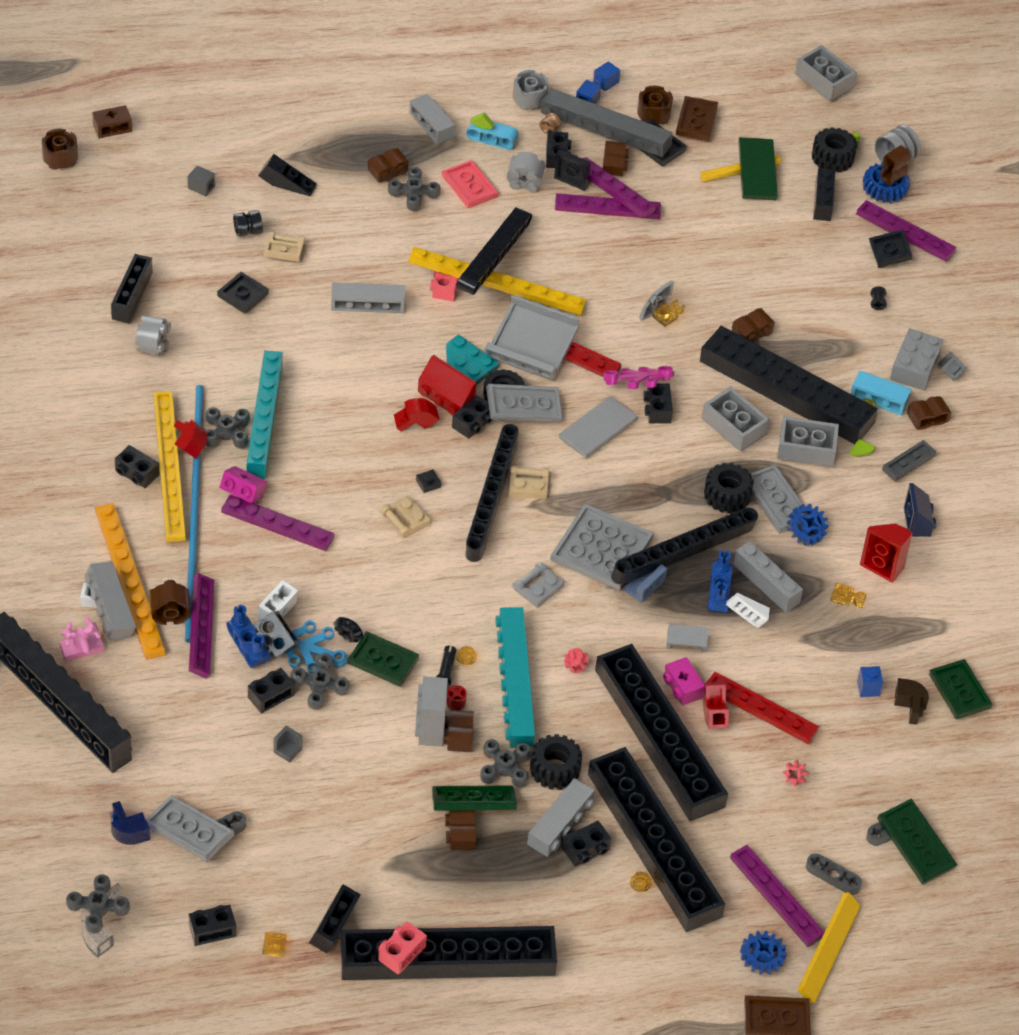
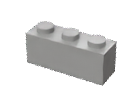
[409,93,456,144]

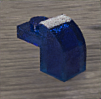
[110,801,150,845]

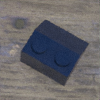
[904,483,936,537]

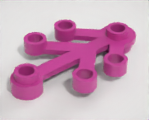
[604,366,675,389]

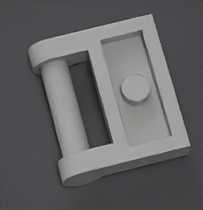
[512,562,564,608]

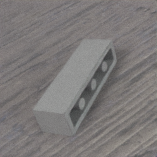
[331,282,405,313]
[733,541,803,613]
[85,561,136,641]
[527,778,595,857]

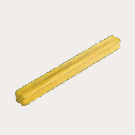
[700,155,781,182]

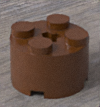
[637,85,673,124]
[42,128,78,170]
[149,580,191,625]

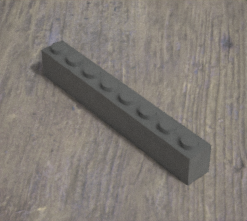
[541,88,672,157]

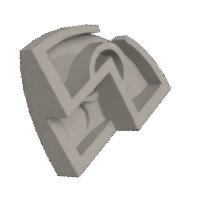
[639,280,674,321]

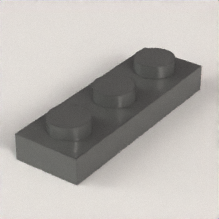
[882,440,936,481]

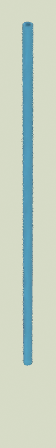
[185,385,204,643]

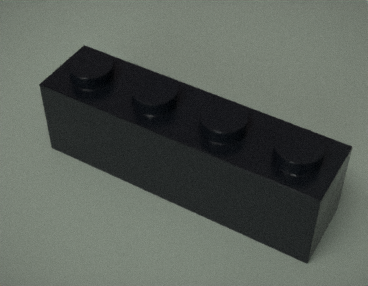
[111,254,153,323]

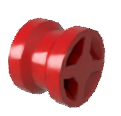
[446,685,467,710]

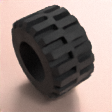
[812,127,857,172]
[704,462,754,513]
[530,734,582,790]

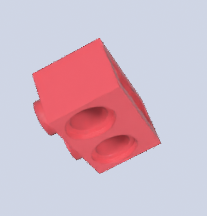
[430,271,459,302]
[378,921,427,975]

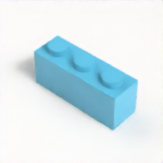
[851,371,912,416]

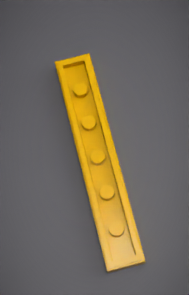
[797,892,860,1004]

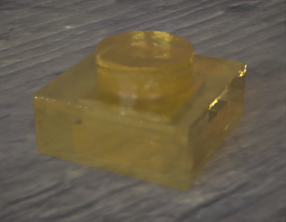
[263,932,287,957]

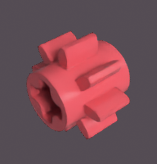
[564,648,589,673]
[782,760,810,786]

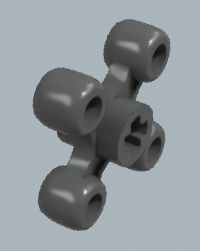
[388,167,441,211]
[206,407,250,448]
[290,653,350,710]
[480,739,531,788]
[66,874,130,934]

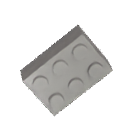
[795,45,857,102]
[890,328,944,391]
[702,387,770,452]
[777,416,839,467]
[415,676,448,747]

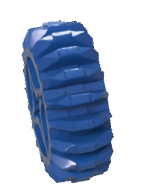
[862,162,910,204]

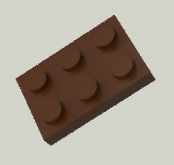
[675,96,718,141]
[744,995,811,1035]

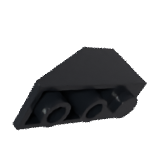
[258,154,317,196]

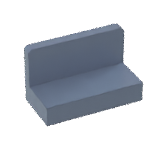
[624,564,667,603]

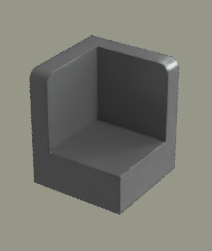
[188,166,215,196]
[938,351,967,381]
[274,725,302,763]

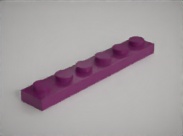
[582,157,656,218]
[555,193,661,220]
[856,200,956,262]
[221,495,334,551]
[189,573,214,678]
[730,845,825,947]

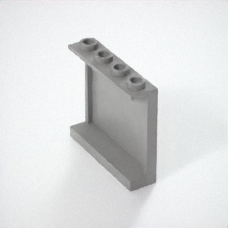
[485,295,580,381]

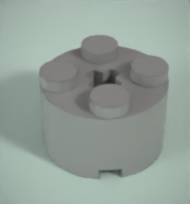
[513,70,548,110]
[507,152,545,192]
[136,315,171,355]

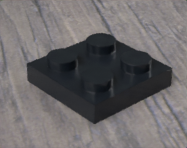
[554,149,591,191]
[869,229,913,268]
[217,272,269,314]

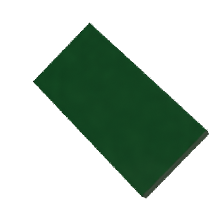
[738,137,778,200]
[432,785,517,811]
[877,798,957,885]

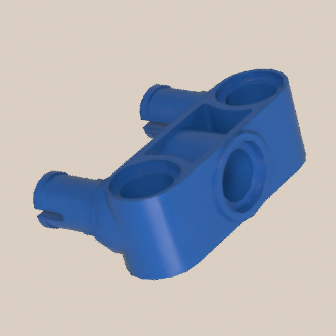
[708,550,733,613]
[226,604,270,668]

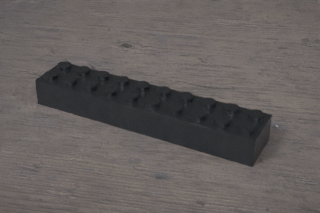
[699,325,878,445]
[0,612,132,773]
[595,644,728,821]
[588,747,725,932]
[341,926,557,980]

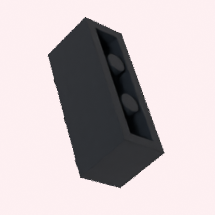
[813,168,835,221]
[309,884,361,954]

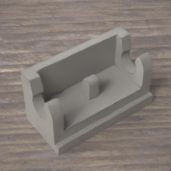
[666,624,708,651]

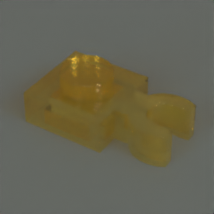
[652,299,685,327]
[830,582,867,608]

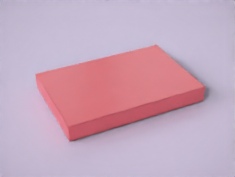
[442,160,498,208]

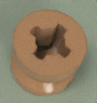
[539,113,561,134]

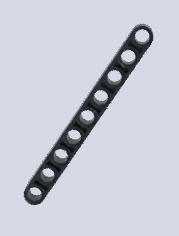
[457,207,532,295]
[465,424,518,562]
[611,507,758,584]

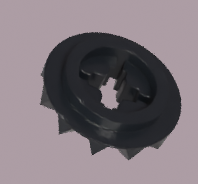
[333,617,363,642]

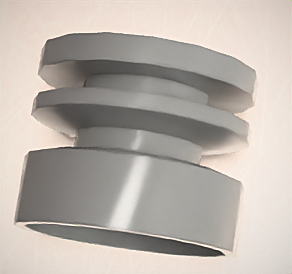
[874,124,921,162]

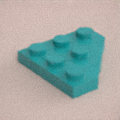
[446,334,499,385]

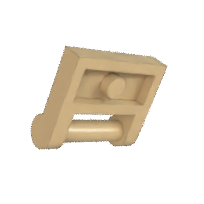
[264,231,305,262]
[509,465,549,499]
[380,495,431,538]

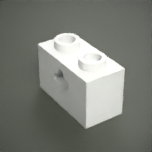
[257,580,298,629]

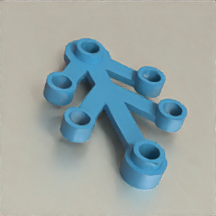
[278,620,348,673]

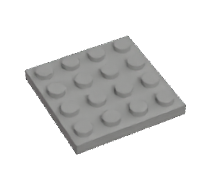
[550,504,653,590]

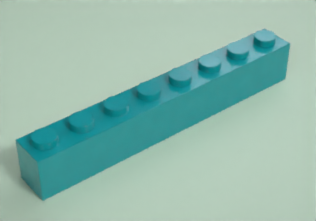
[247,350,283,479]
[495,607,535,748]

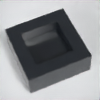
[416,469,441,493]

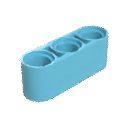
[466,122,519,150]

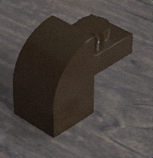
[894,678,929,725]

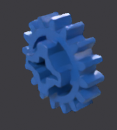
[787,504,829,546]
[740,931,787,975]

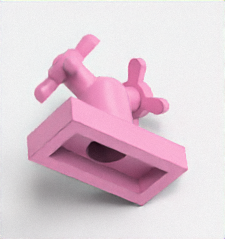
[60,617,104,661]

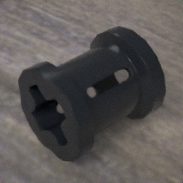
[870,286,887,310]

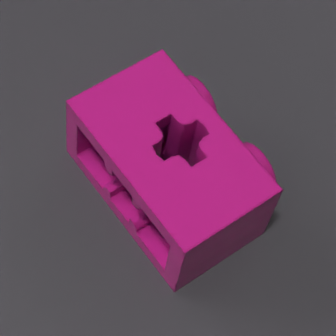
[219,466,267,503]
[663,657,704,706]

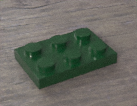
[347,631,419,687]
[929,659,992,719]

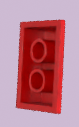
[418,355,476,415]
[859,523,913,583]

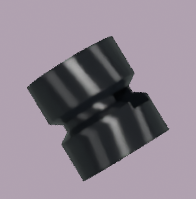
[233,210,263,237]

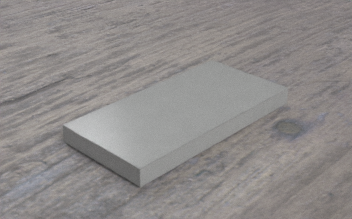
[486,384,563,423]
[559,396,638,459]
[751,465,808,534]
[144,795,234,862]

